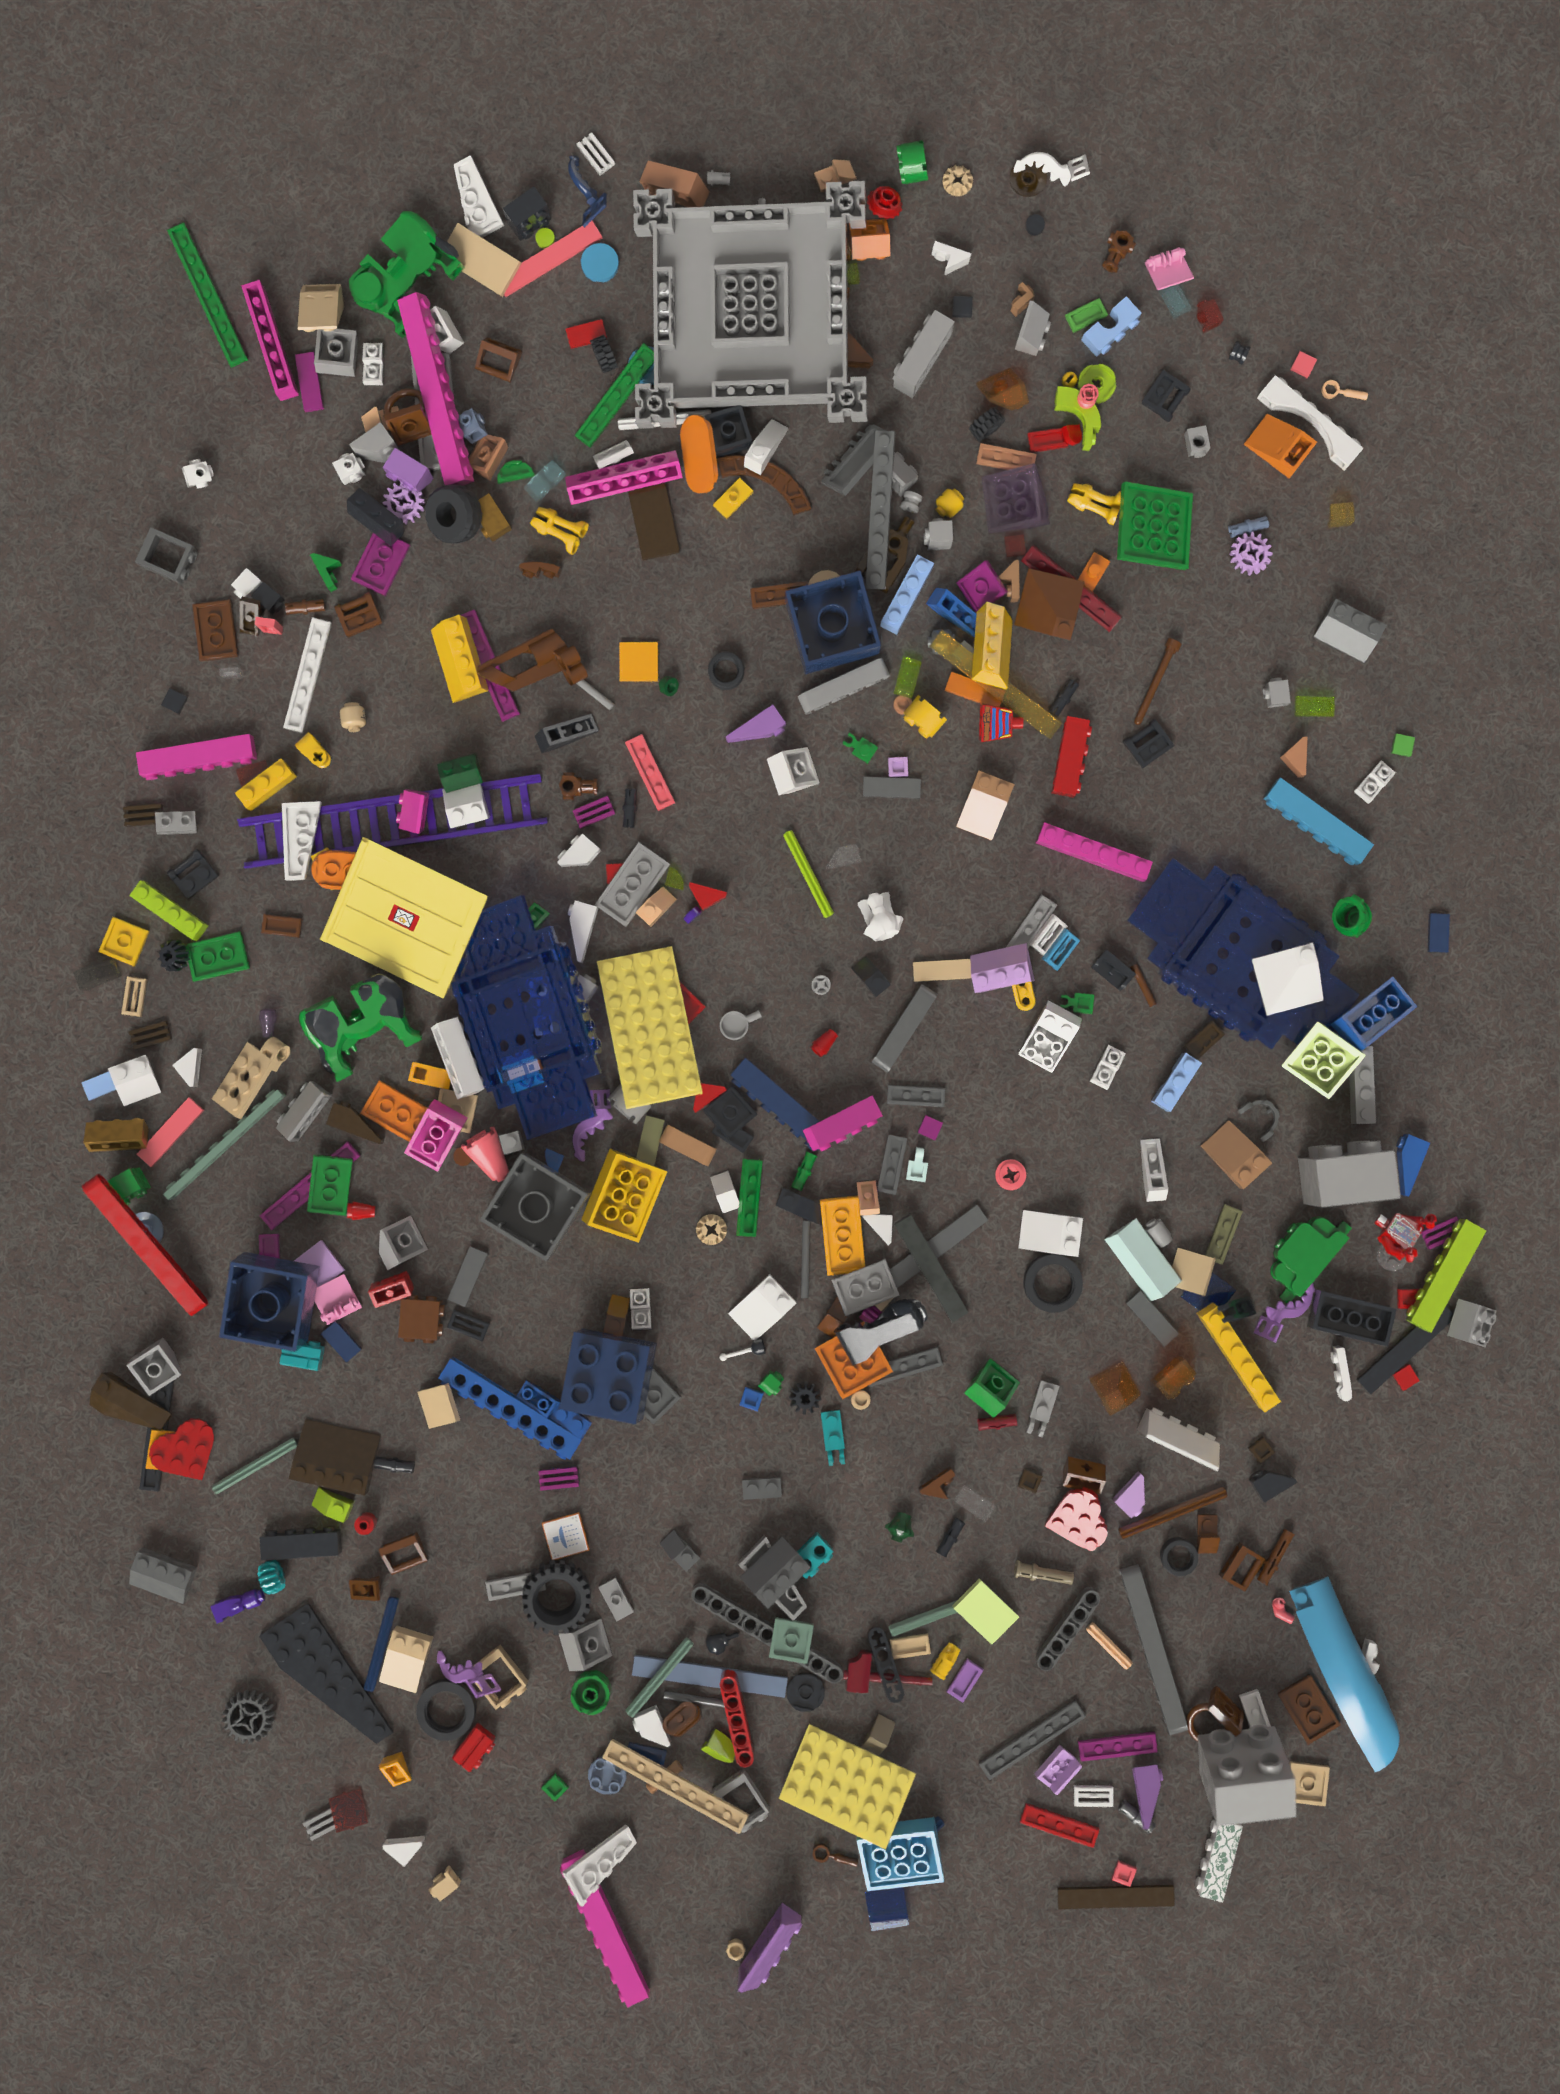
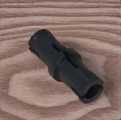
[1048,679,1079,718]
[622,789,637,828]
[374,1456,415,1474]
[936,1517,965,1557]

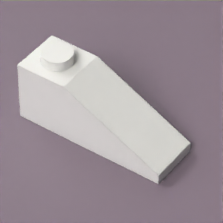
[744,419,788,475]
[568,901,598,963]
[1140,1139,1168,1202]

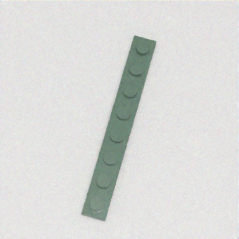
[163,1090,286,1200]

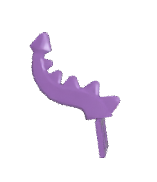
[573,1090,613,1161]
[1253,1283,1315,1343]
[437,1651,501,1697]

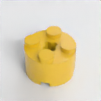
[903,695,947,739]

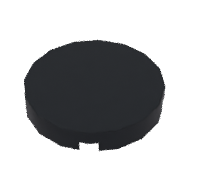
[787,1673,825,1712]

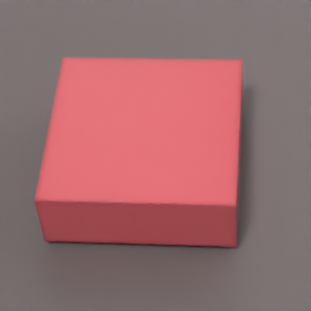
[1291,351,1317,378]
[1111,1860,1137,1887]

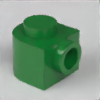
[758,1370,784,1396]

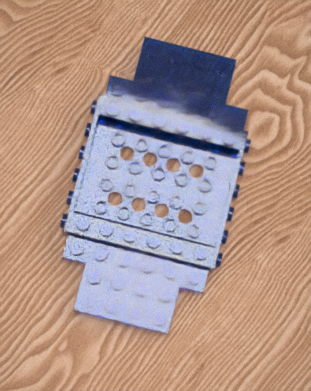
[1127,858,1360,1049]
[451,895,602,1140]

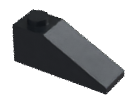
[535,714,599,753]
[775,1187,822,1226]

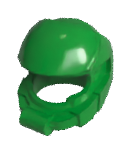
[1332,894,1372,938]

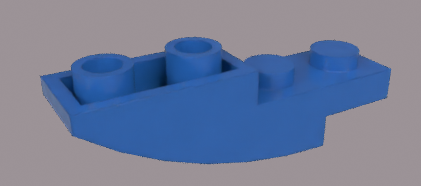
[516,1381,592,1439]

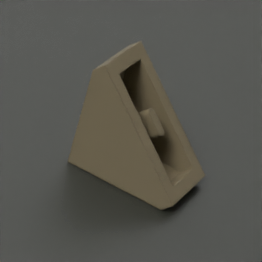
[861,1713,895,1756]

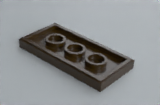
[628,482,680,560]

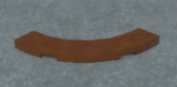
[717,455,811,515]

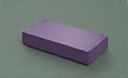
[946,1658,984,1702]

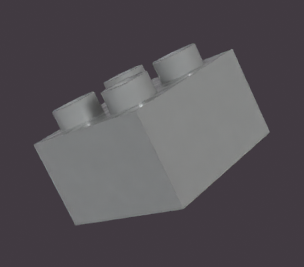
[1298,1140,1400,1207]
[1198,1725,1296,1826]

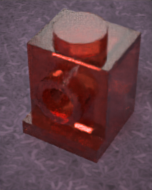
[1196,299,1224,333]

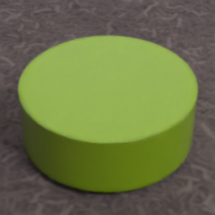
[536,228,555,249]

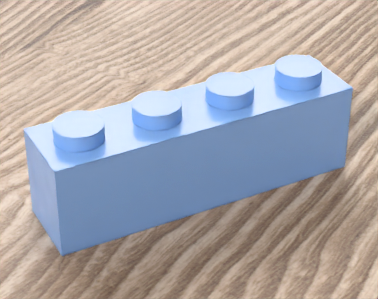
[880,554,934,635]

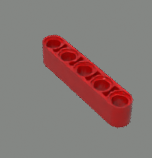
[720,1670,754,1767]

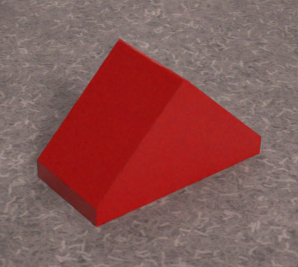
[689,882,727,911]
[693,1083,727,1113]

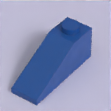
[926,588,976,638]
[1396,1134,1430,1197]

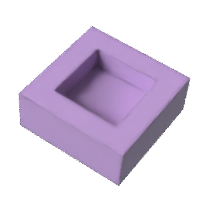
[888,757,908,778]

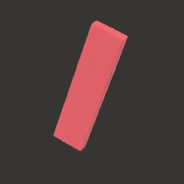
[625,734,675,811]
[137,1097,204,1167]

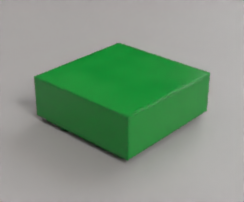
[541,1773,569,1802]

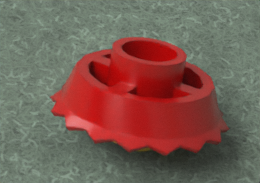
[867,186,903,220]

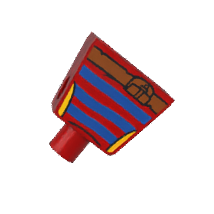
[979,703,1023,742]

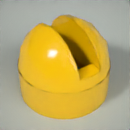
[1062,372,1077,388]

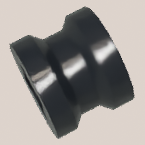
[1228,341,1251,365]

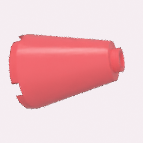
[461,1127,509,1182]

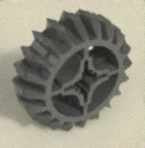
[222,1690,275,1744]

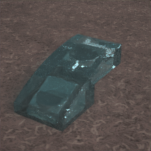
[524,460,566,502]

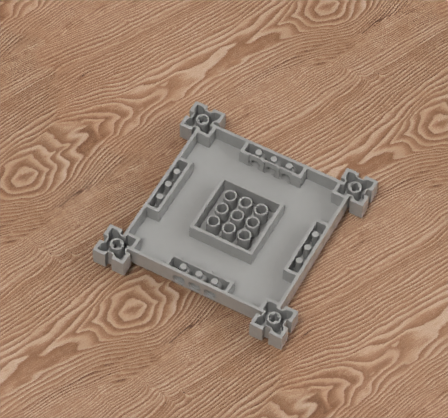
[633,181,867,429]

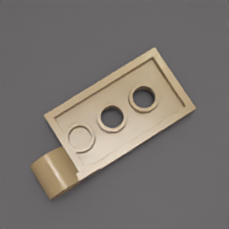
[212,1037,291,1119]

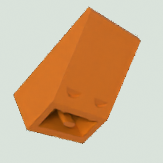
[1244,414,1317,478]

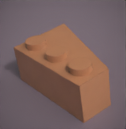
[639,161,709,207]

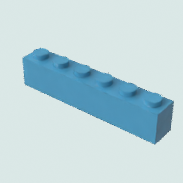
[1263,777,1374,865]

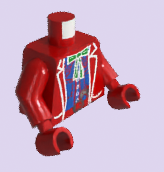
[1374,1213,1437,1262]

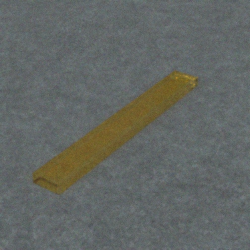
[930,630,1062,739]

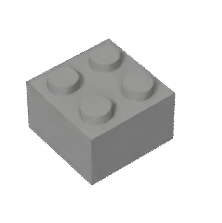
[314,329,358,377]

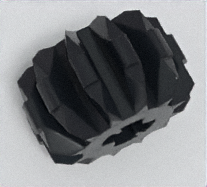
[157,939,191,972]
[789,1381,822,1415]

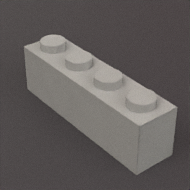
[1349,1046,1376,1124]

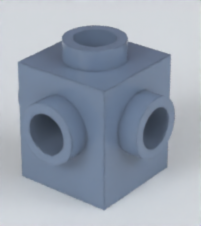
[458,408,488,444]

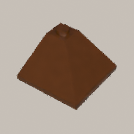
[1014,568,1084,640]

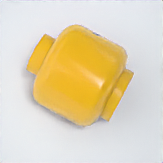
[936,489,964,518]

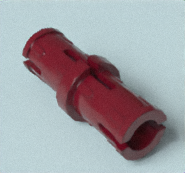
[977,1413,1017,1431]

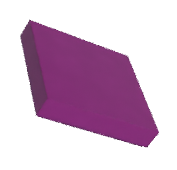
[956,560,1008,614]

